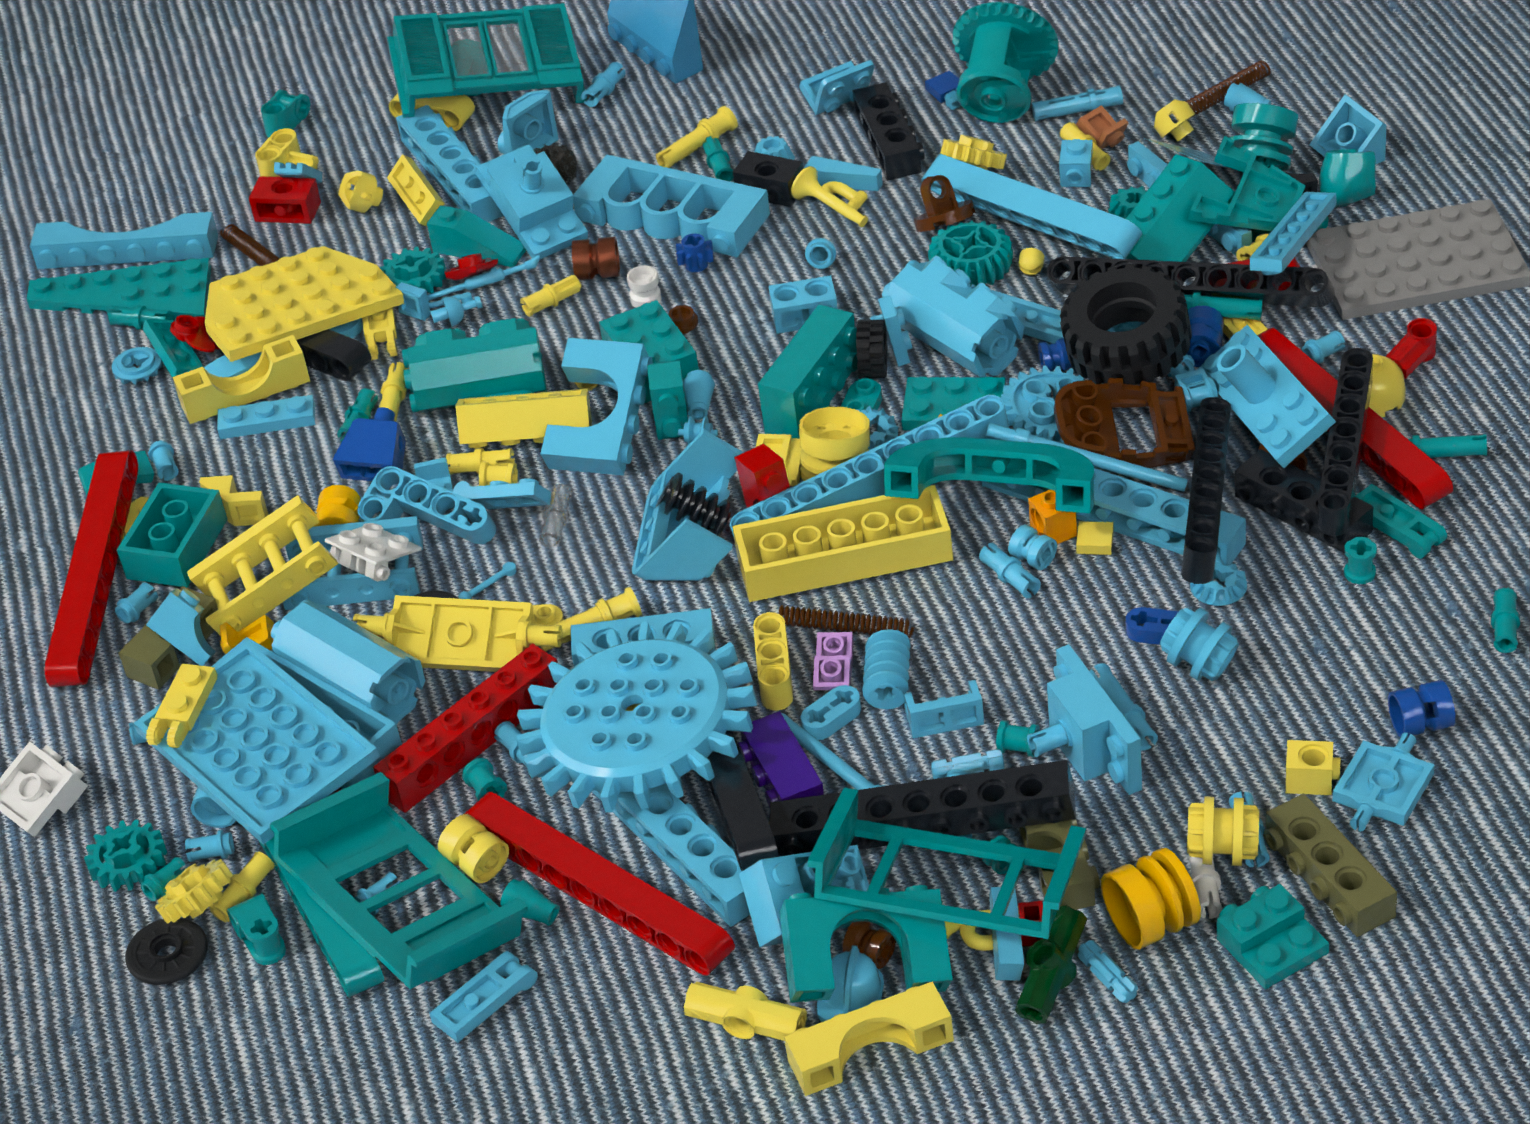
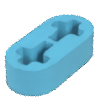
[800,685,861,740]

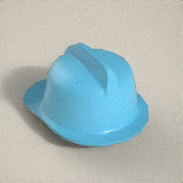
[817,945,884,1022]

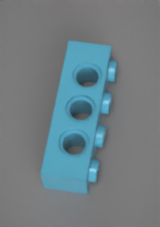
[571,608,716,667]

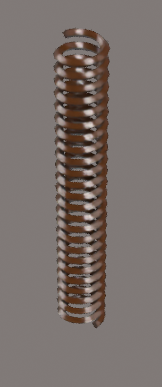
[1185,60,1271,119]
[220,224,280,266]
[779,605,914,639]

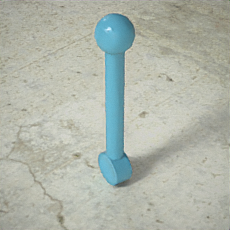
[458,562,517,599]

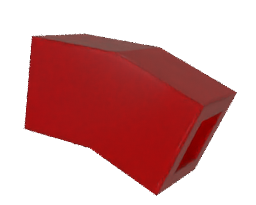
[1018,901,1043,946]

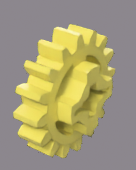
[940,135,1007,170]
[155,859,233,924]

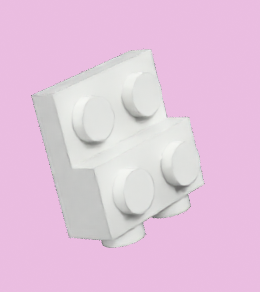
[0,741,88,837]

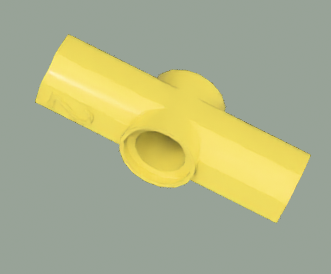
[684,982,807,1041]

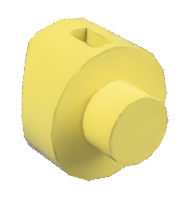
[1154,99,1195,142]
[338,171,383,213]

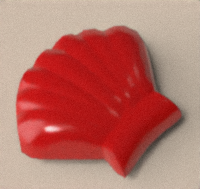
[444,253,498,281]

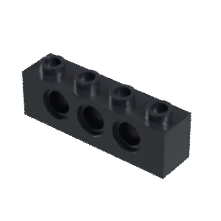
[852,82,925,181]
[1235,449,1374,553]

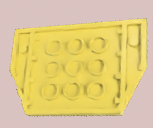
[205,246,404,362]

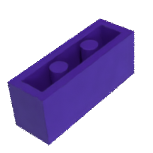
[737,711,824,808]

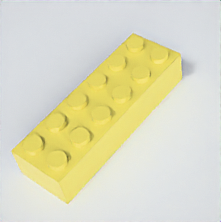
[732,485,953,602]

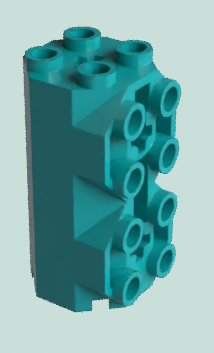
[402,318,547,413]

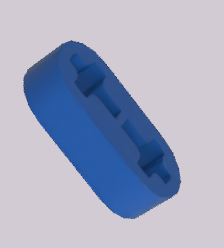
[1126,607,1179,645]

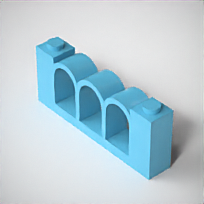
[573,154,770,257]

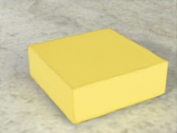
[1076,521,1114,555]

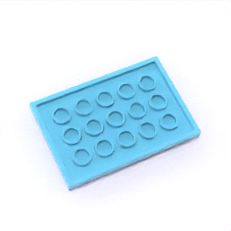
[133,641,380,844]

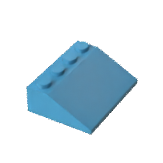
[607,0,704,84]

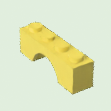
[172,335,310,424]
[784,981,954,1096]

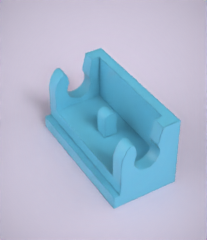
[904,680,984,738]

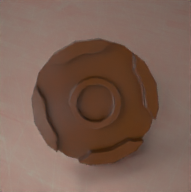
[914,175,976,232]

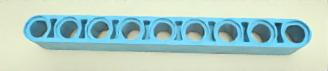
[921,154,1142,259]
[730,395,1009,537]

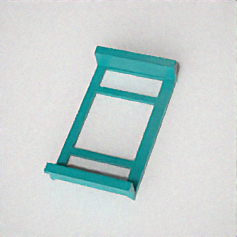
[807,788,1086,939]

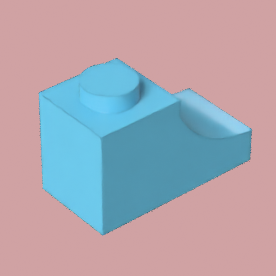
[146,588,216,666]

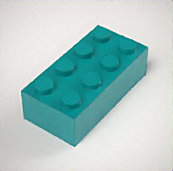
[758,304,858,439]

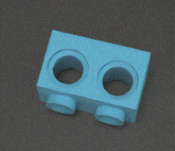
[768,275,838,334]

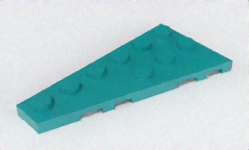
[27,258,211,320]

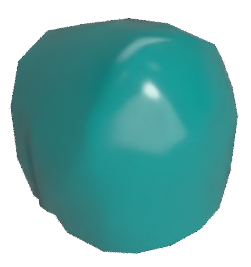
[1319,149,1376,208]

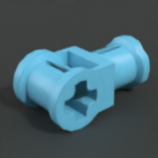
[1168,354,1218,413]

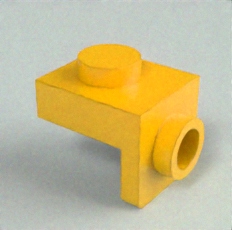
[220,614,274,654]

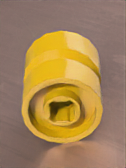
[314,485,361,527]

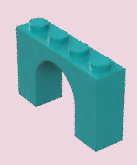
[779,885,953,1003]

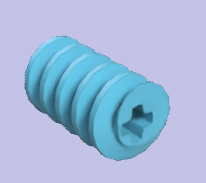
[862,629,911,709]

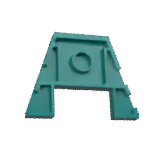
[1188,136,1306,232]

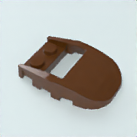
[1054,378,1195,468]

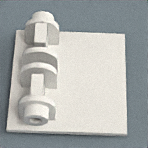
[324,523,422,582]

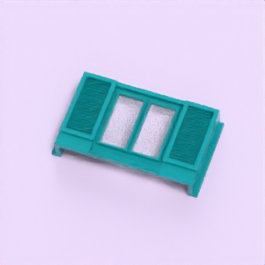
[387,3,587,118]

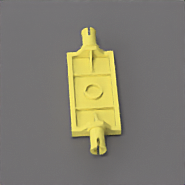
[353,595,563,672]

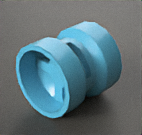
[1008,524,1057,570]

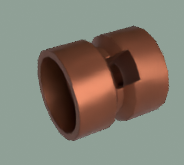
[572,236,620,280]

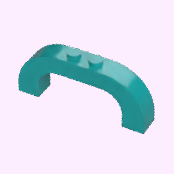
[884,437,1094,513]

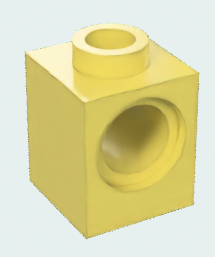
[1286,740,1341,795]

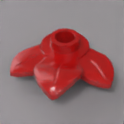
[170,315,220,352]

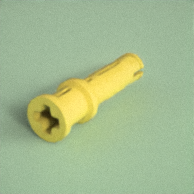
[656,106,738,168]
[540,587,642,652]

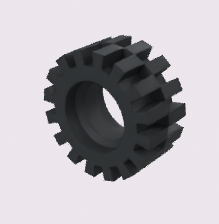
[856,320,888,379]

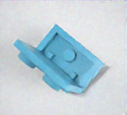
[799,60,875,115]

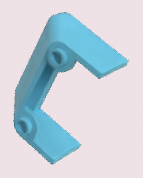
[632,429,744,581]

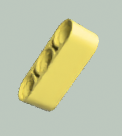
[389,93,475,131]
[753,612,793,711]

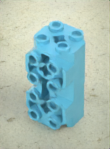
[882,256,1025,377]
[271,600,426,724]

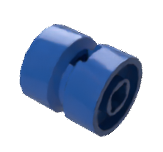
[1187,306,1224,367]
[1388,680,1455,738]

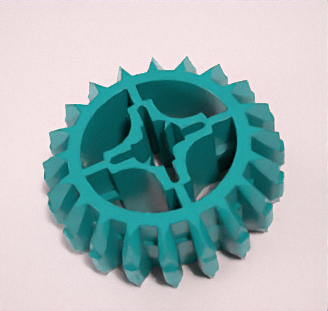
[928,220,1013,286]

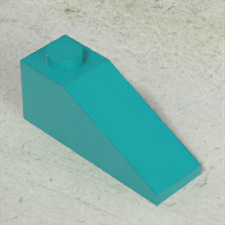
[427,205,526,267]

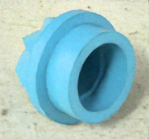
[805,238,836,269]

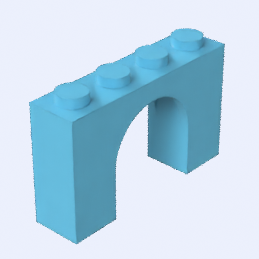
[540,338,653,476]

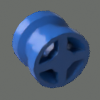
[1038,338,1071,371]

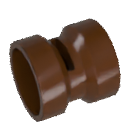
[842,921,896,969]

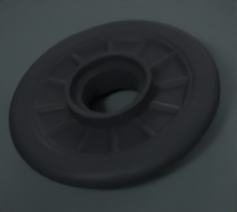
[125,918,208,985]

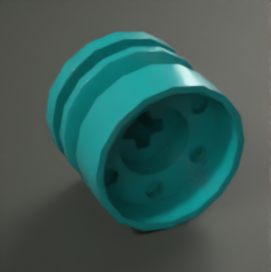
[1230,103,1299,171]

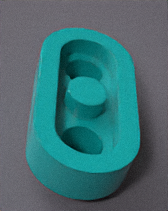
[840,378,882,411]

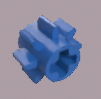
[676,233,714,272]

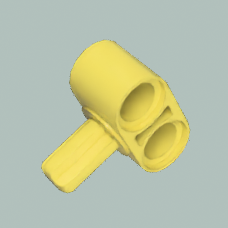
[255,128,319,177]

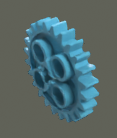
[1001,365,1085,444]

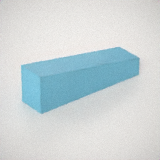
[804,156,883,191]
[989,887,1024,981]

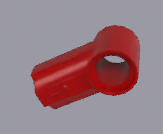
[1386,318,1437,379]

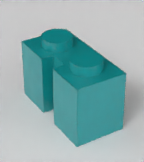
[647,361,688,440]

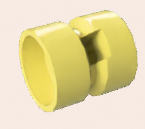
[438,814,509,883]

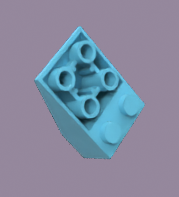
[739,845,869,947]

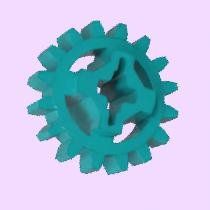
[379,246,446,294]
[84,819,168,892]

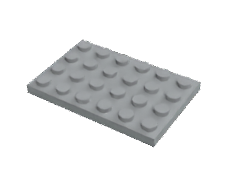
[1306,199,1530,320]

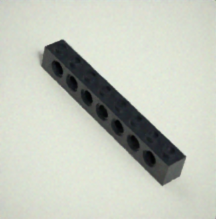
[769,760,1076,857]

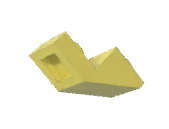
[199,475,269,526]

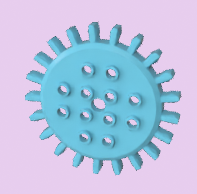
[516,622,757,812]

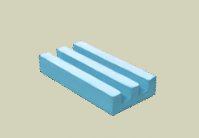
[274,162,323,184]

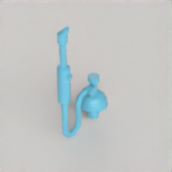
[427,255,541,327]

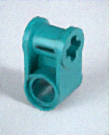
[261,89,311,137]
[227,893,286,965]

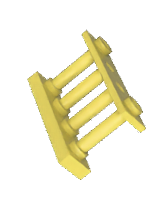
[187,495,338,636]

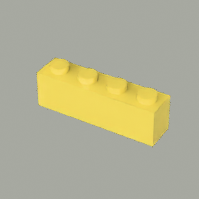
[455,389,592,448]

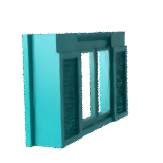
[270,772,528,989]

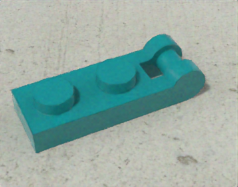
[1355,484,1448,559]

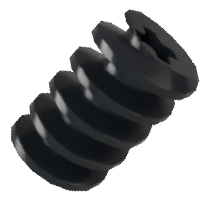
[655,473,731,536]

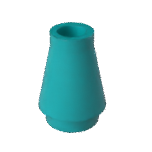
[500,879,560,926]

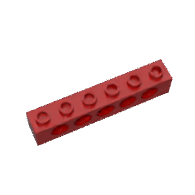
[373,644,558,813]

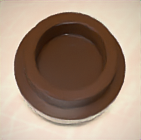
[669,305,698,334]

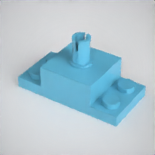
[476,144,588,259]
[1027,644,1142,795]

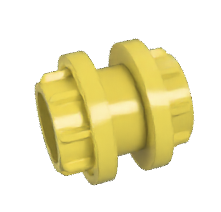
[1187,796,1259,866]

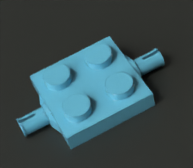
[1332,732,1434,832]

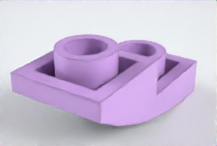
[813,632,854,691]

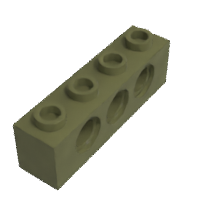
[1264,793,1397,937]

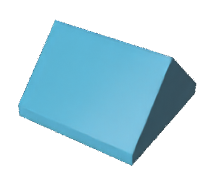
[1309,94,1387,165]

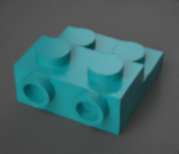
[1217,884,1329,990]

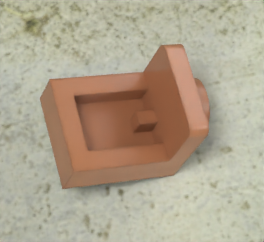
[1076,105,1129,149]

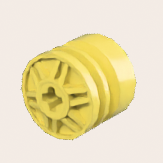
[799,407,870,481]

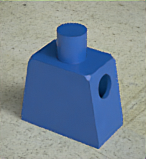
[333,407,406,484]

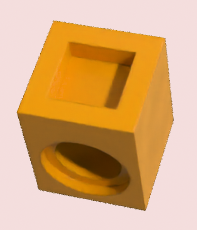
[1028,490,1077,544]

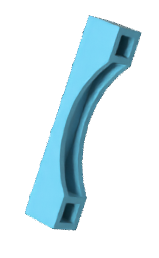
[30,212,219,269]

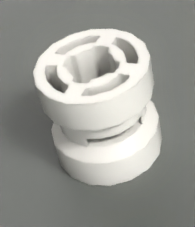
[627,265,661,308]

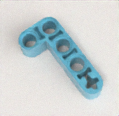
[358,466,496,544]

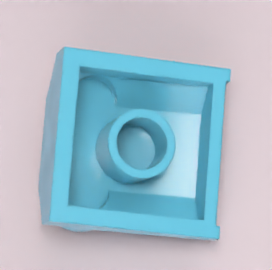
[497,90,559,154]

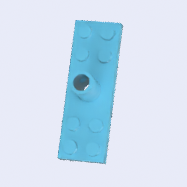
[1198,325,1336,468]

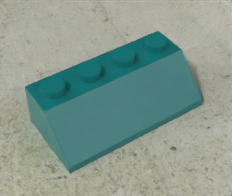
[1111,154,1235,262]

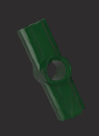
[1015,905,1087,1024]

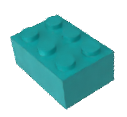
[599,300,699,403]
[117,482,228,588]

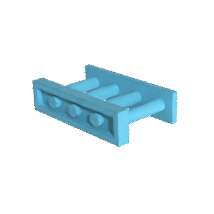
[283,516,423,610]

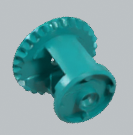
[952,2,1059,123]

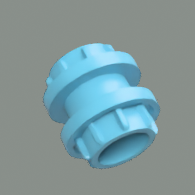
[1160,608,1239,681]

